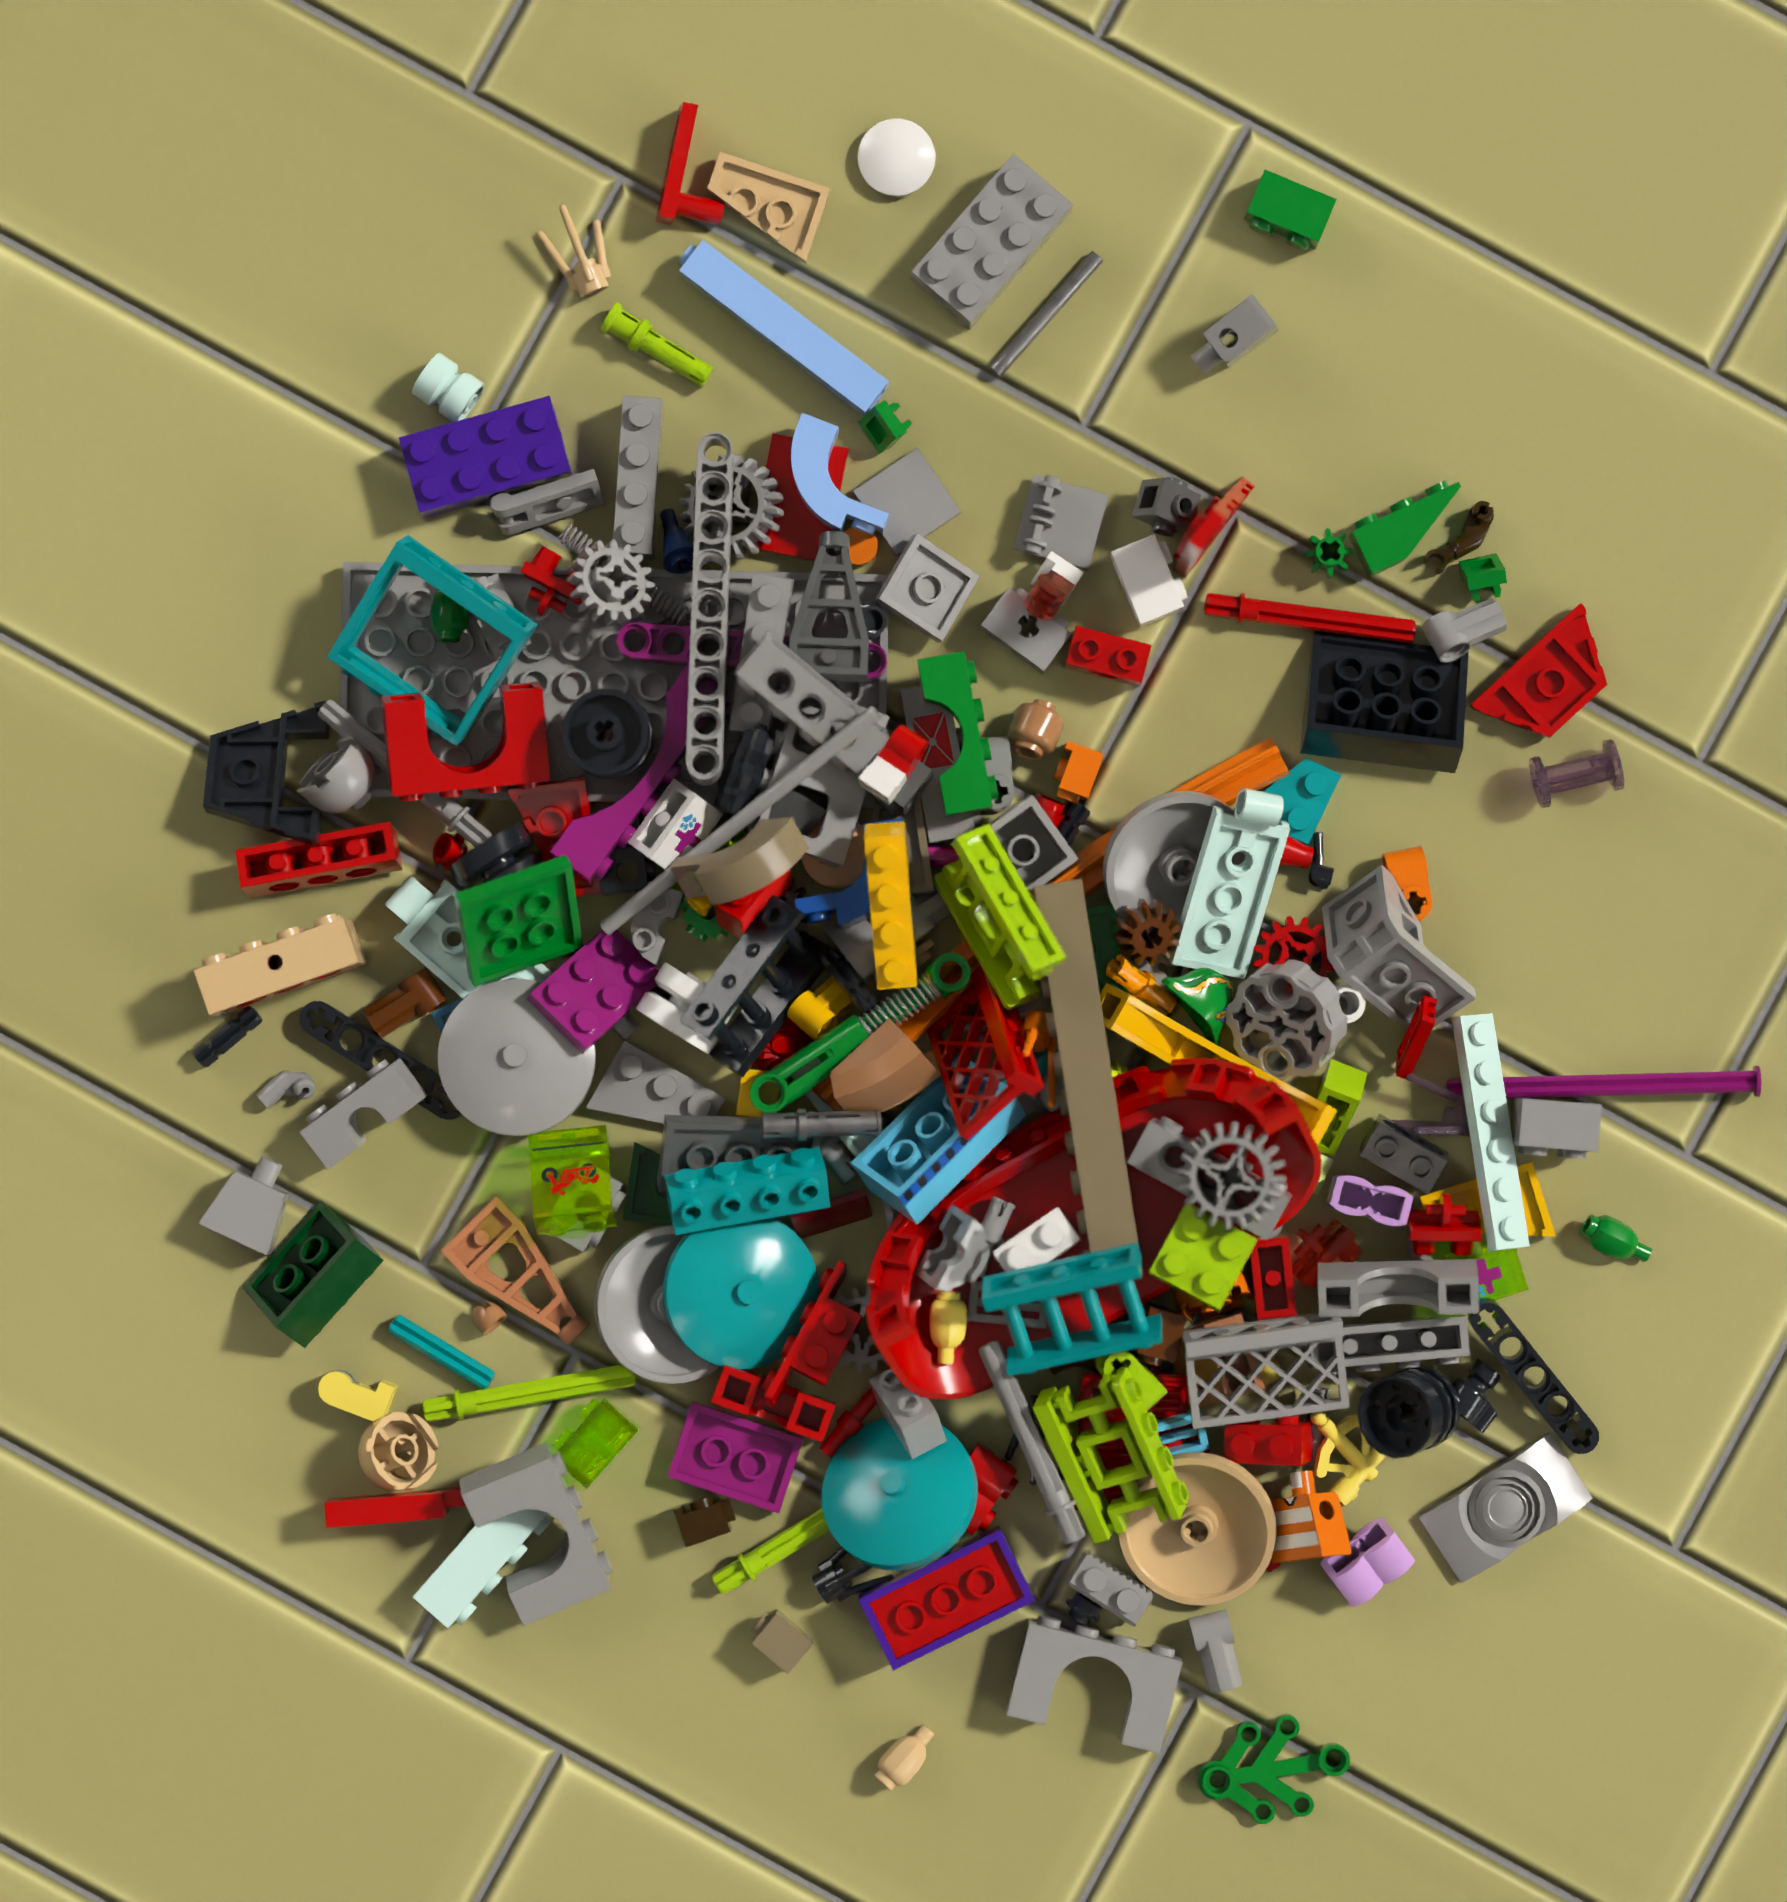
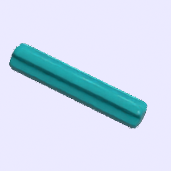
[388,1315,495,1389]

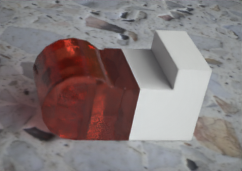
[1023,551,1084,621]

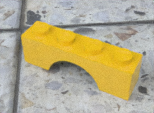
[864,821,918,990]

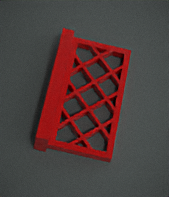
[927,965,1044,1140]

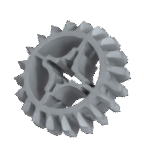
[679,454,784,560]
[1177,1121,1286,1230]

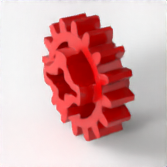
[1252,916,1335,989]

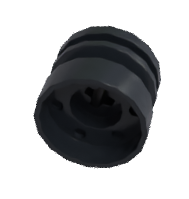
[1357,1366,1461,1458]

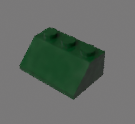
[242,1201,384,1348]

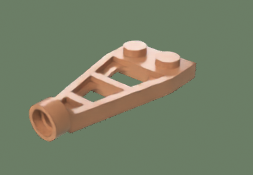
[440,1196,590,1346]

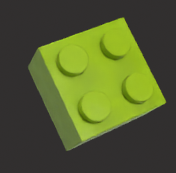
[1149,1204,1258,1312]

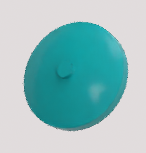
[663,1218,819,1369]
[822,1418,978,1571]

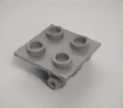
[1013,475,1109,570]

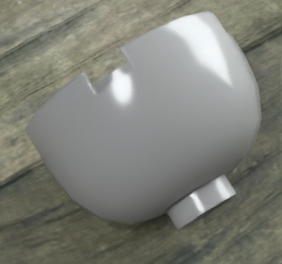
[297,736,375,813]

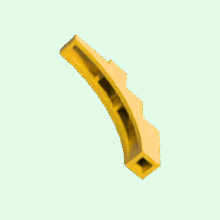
[1100,983,1337,1145]

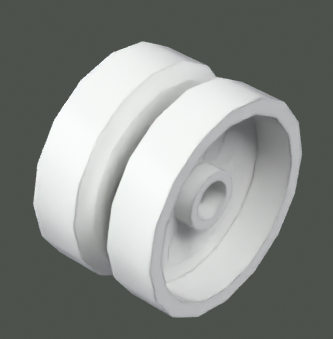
[636,962,737,1054]

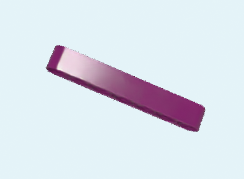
[617,622,887,682]

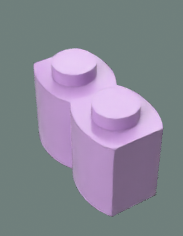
[1326,1175,1413,1226]
[1320,1517,1415,1607]

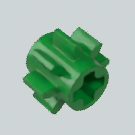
[1303,528,1354,579]

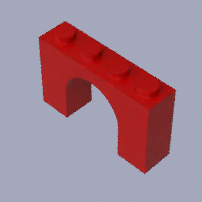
[381,682,550,801]

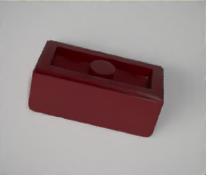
[790,1188,872,1239]

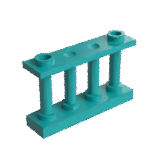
[982,1243,1163,1376]

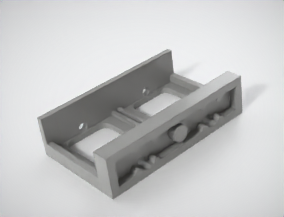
[746,697,889,868]

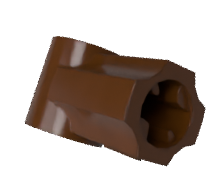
[363,967,447,1038]

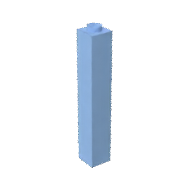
[678,240,889,416]

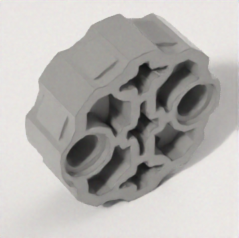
[1226,959,1347,1081]

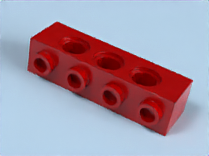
[235,821,403,898]

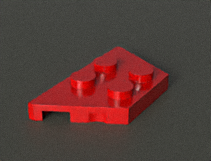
[1469,603,1608,738]

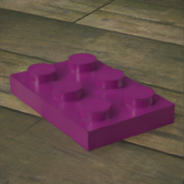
[527,930,659,1054]
[667,1401,804,1514]

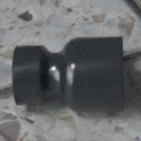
[1452,1358,1502,1434]

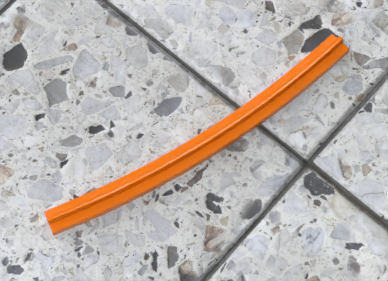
[812,738,1289,1111]

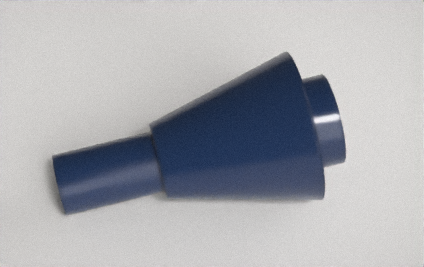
[660,509,694,574]

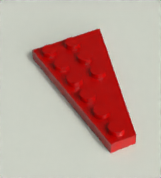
[1173,477,1255,578]

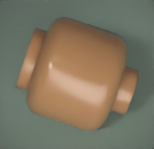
[1007,699,1063,760]

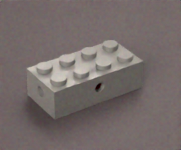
[911,153,1073,330]

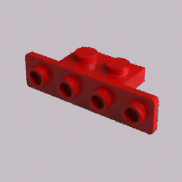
[762,1261,863,1407]

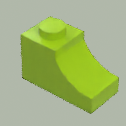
[1314,1059,1367,1157]

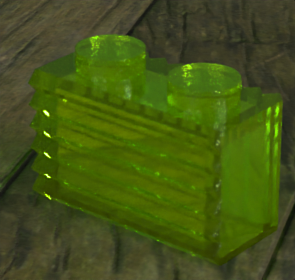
[552,1397,641,1489]

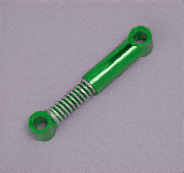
[750,953,970,1113]

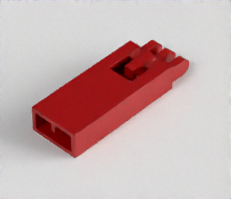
[324,1488,466,1528]

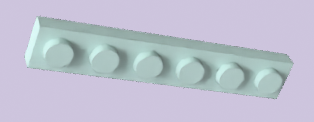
[1452,1013,1530,1252]

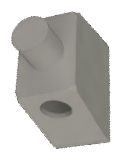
[1191,294,1280,374]
[199,1156,289,1255]

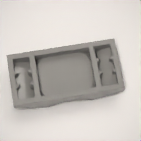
[1418,1432,1593,1583]

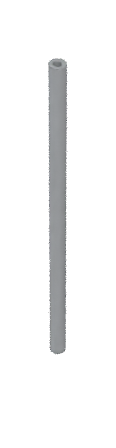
[600,706,881,935]

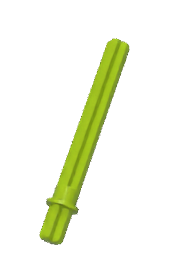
[423,1365,635,1422]
[712,1508,830,1594]

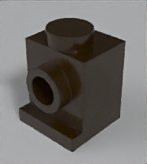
[673,1495,736,1547]

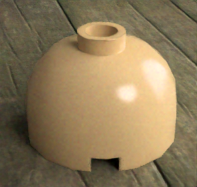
[358,1412,438,1491]

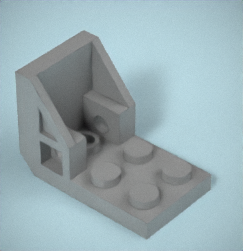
[1322,865,1476,1031]

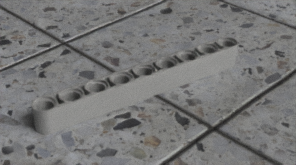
[686,432,734,786]

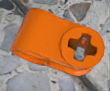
[1382,846,1433,922]

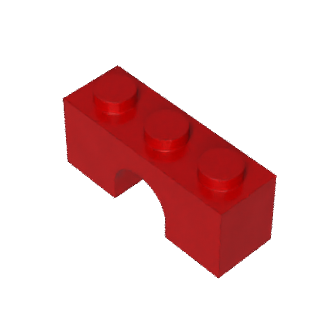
[711,1364,836,1442]

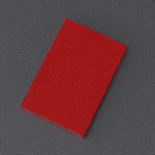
[757,433,849,562]

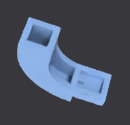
[791,413,889,535]

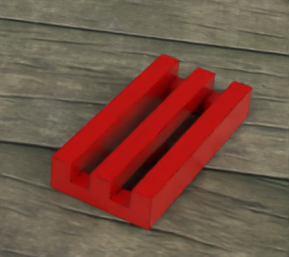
[1395,995,1437,1080]

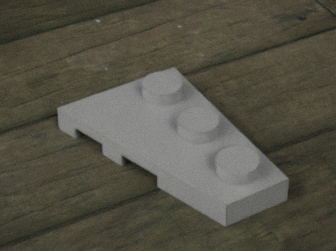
[586,1040,727,1124]

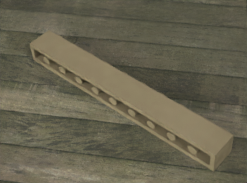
[1031,879,1143,1275]

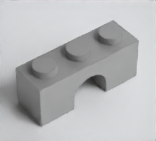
[300,1058,427,1169]

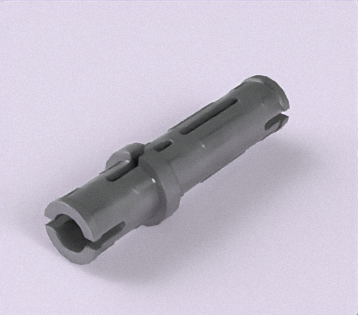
[760,1109,882,1141]

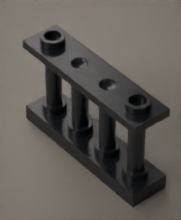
[679,895,831,1078]

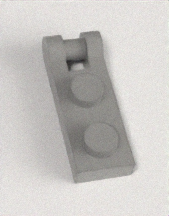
[490,469,605,535]

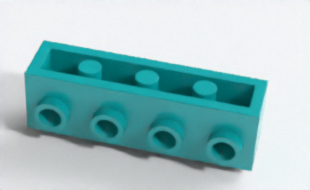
[664,1147,830,1235]

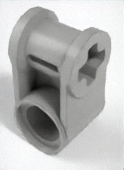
[985,735,1014,812]

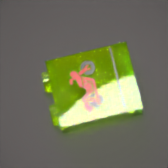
[528,1125,616,1237]

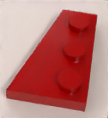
[507,777,601,897]

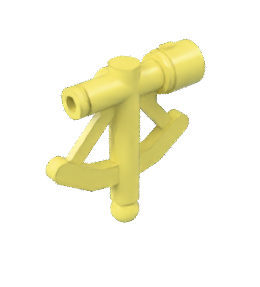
[1310,1411,1386,1508]

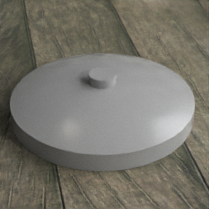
[1103,791,1245,937]
[438,979,596,1136]
[594,1225,720,1384]

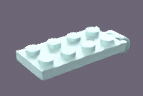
[1168,788,1290,979]
[385,875,553,999]

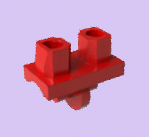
[520,547,583,617]
[1407,1193,1482,1256]

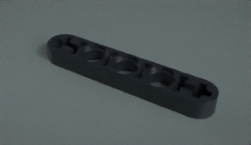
[300,1001,462,1120]
[1467,1298,1599,1454]

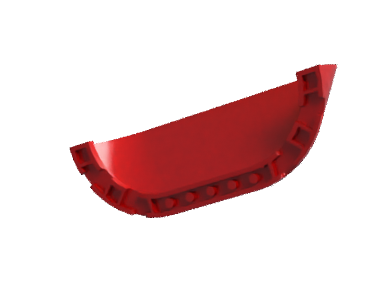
[866,1058,1322,1399]

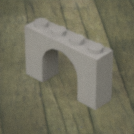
[459,1442,614,1626]
[1006,1615,1183,1754]

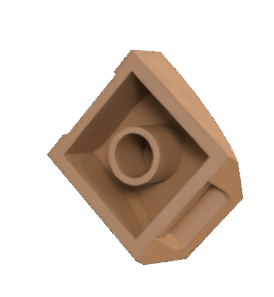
[830,1018,941,1112]

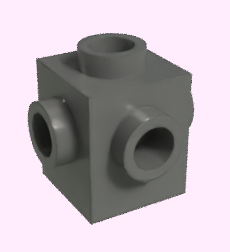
[1132,477,1201,537]

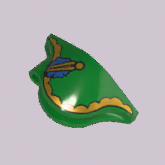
[1161,968,1235,1046]

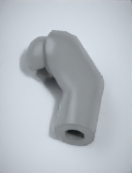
[256,1071,315,1109]

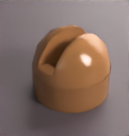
[473,1301,507,1336]

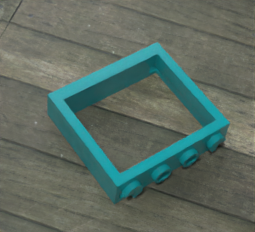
[327,535,538,746]

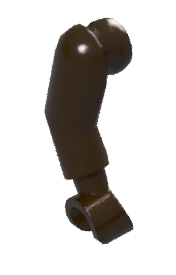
[1423,501,1494,574]

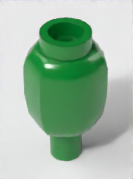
[430,589,468,643]
[1581,1214,1652,1262]

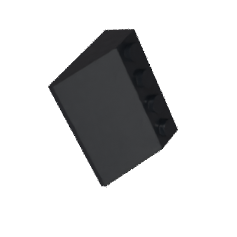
[1300,631,1469,773]

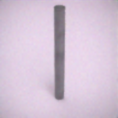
[989,251,1103,378]

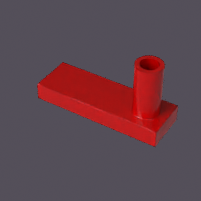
[655,101,725,225]

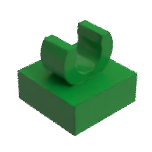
[858,400,912,454]
[1458,553,1507,602]

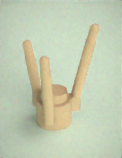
[537,204,612,298]

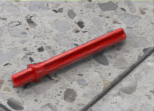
[1204,593,1416,643]

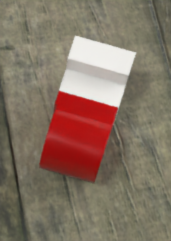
[858,724,929,805]

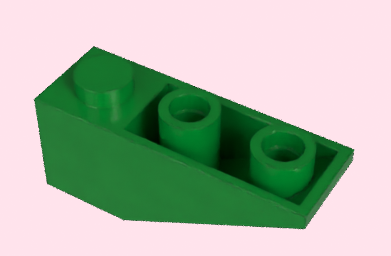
[1349,480,1461,578]

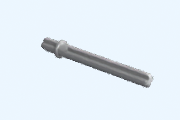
[318,700,492,847]
[979,1341,1085,1544]

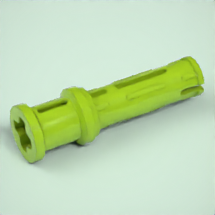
[599,301,714,388]

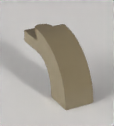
[670,817,809,905]

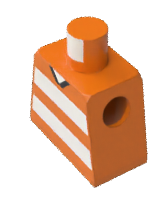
[1272,1470,1352,1563]

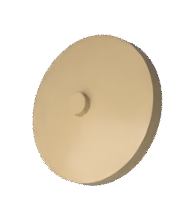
[1118,1452,1277,1606]

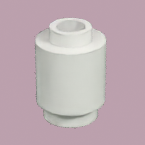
[1335,984,1366,1023]

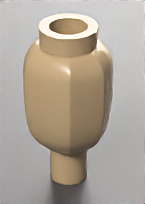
[874,1724,935,1791]

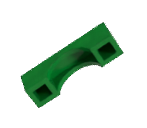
[917,651,999,817]

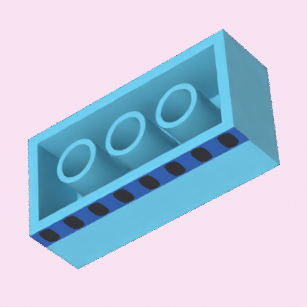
[851,1055,1026,1224]

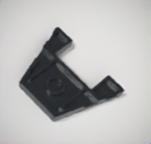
[203,701,330,846]

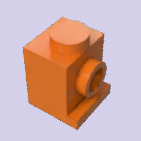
[1053,741,1104,804]

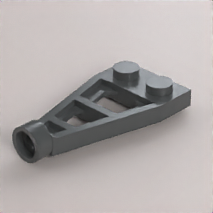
[788,531,869,682]

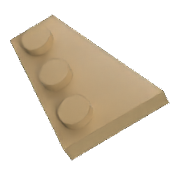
[707,152,831,264]

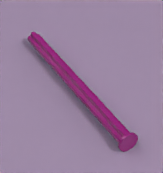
[1446,1066,1761,1100]

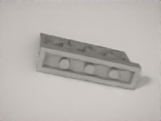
[1181,1312,1350,1429]

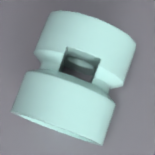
[411,353,485,423]

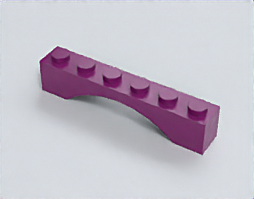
[550,663,729,884]

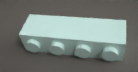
[413,1509,554,1628]

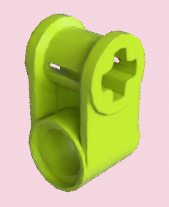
[1095,1350,1168,1411]

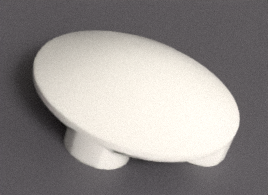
[858,119,935,198]

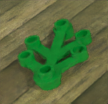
[1198,1714,1350,1824]

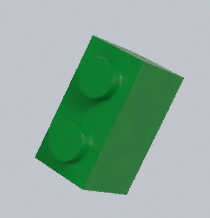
[1244,170,1337,251]

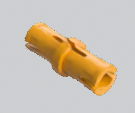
[1106,955,1177,1016]

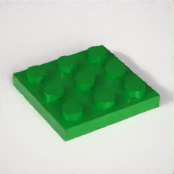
[455,855,583,987]

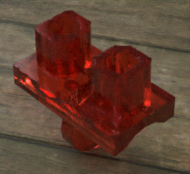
[1292,1218,1362,1289]

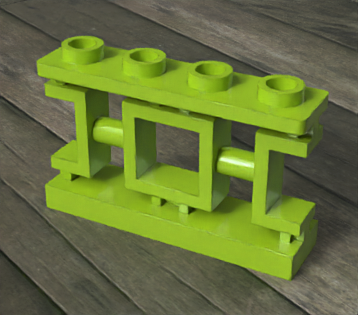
[933,824,1066,1010]
[1033,1367,1189,1544]

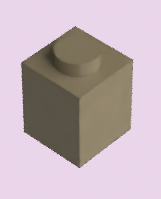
[751,1609,814,1674]

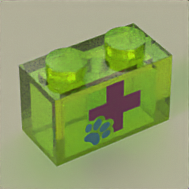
[1443,1243,1529,1300]

